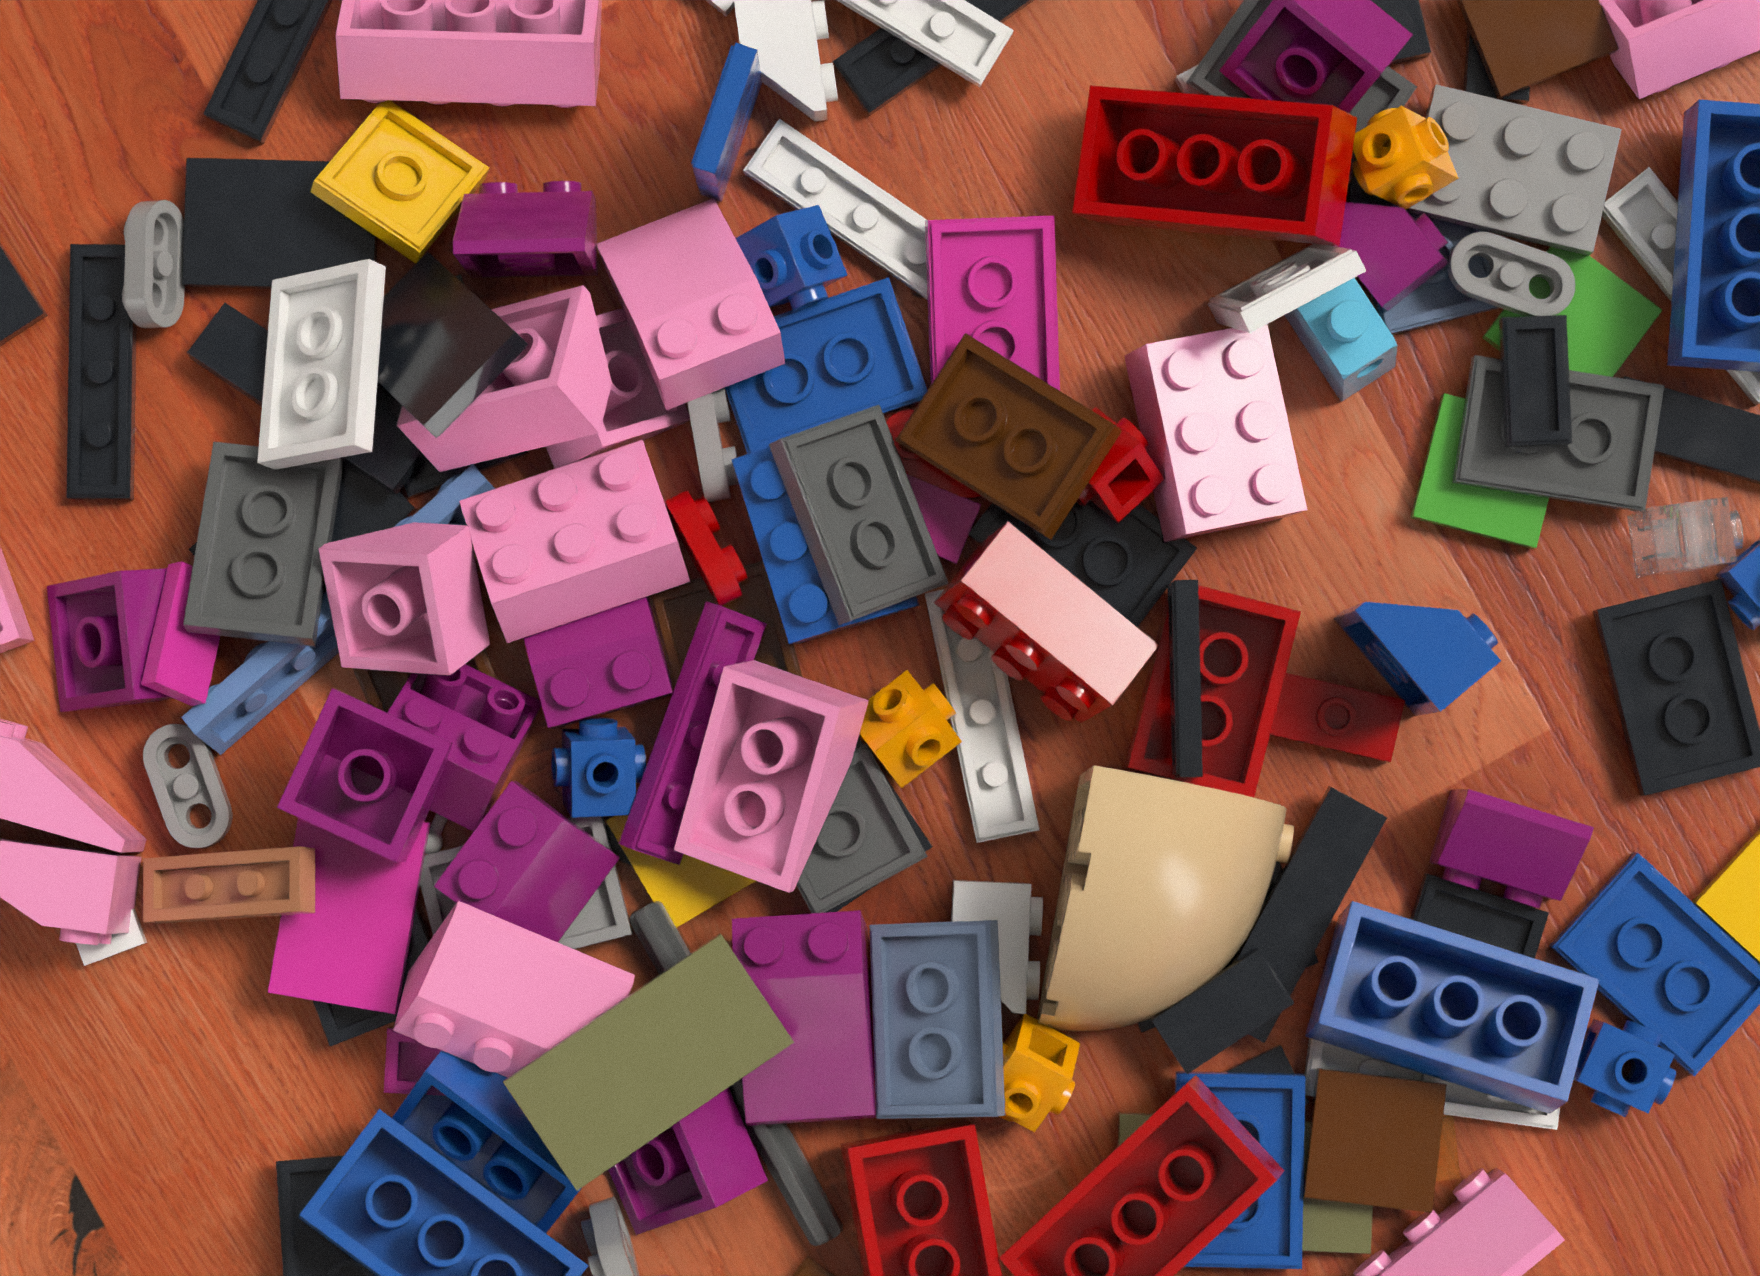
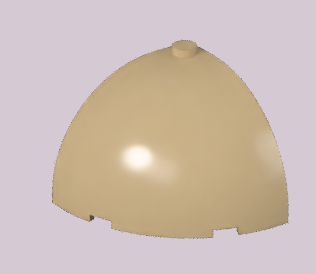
[1037,765,1294,1032]

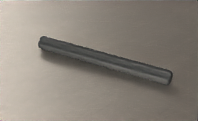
[629,901,843,1246]

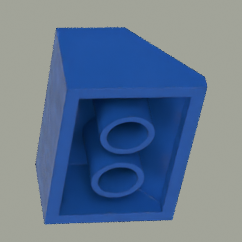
[731,447,920,644]
[1334,602,1501,716]
[392,1050,582,1233]

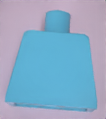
[1284,278,1398,402]

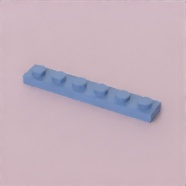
[181,464,496,755]

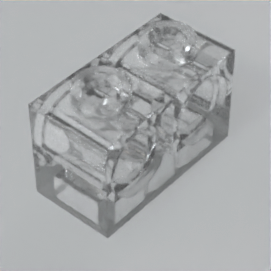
[1627,497,1743,579]

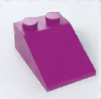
[453,181,598,278]
[524,596,674,729]
[732,910,876,1126]

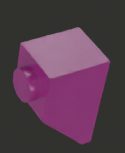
[1336,202,1448,311]

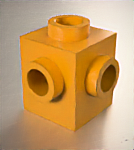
[1352,105,1459,210]
[859,670,962,788]
[999,1014,1080,1133]

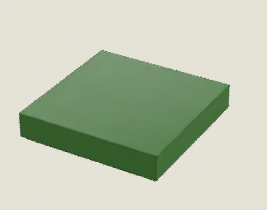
[1482,247,1662,377]
[1410,393,1549,549]

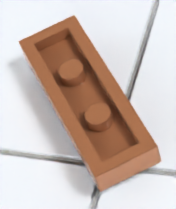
[143,846,315,924]

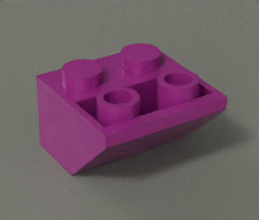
[387,664,542,831]

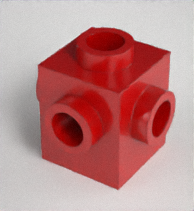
[1076,407,1165,523]

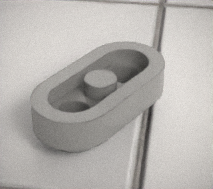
[122,200,185,328]
[1447,232,1575,317]
[687,388,739,502]
[143,724,233,848]
[581,1196,639,1276]

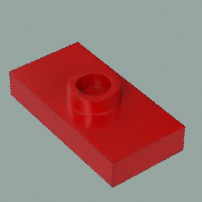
[1270,673,1405,763]

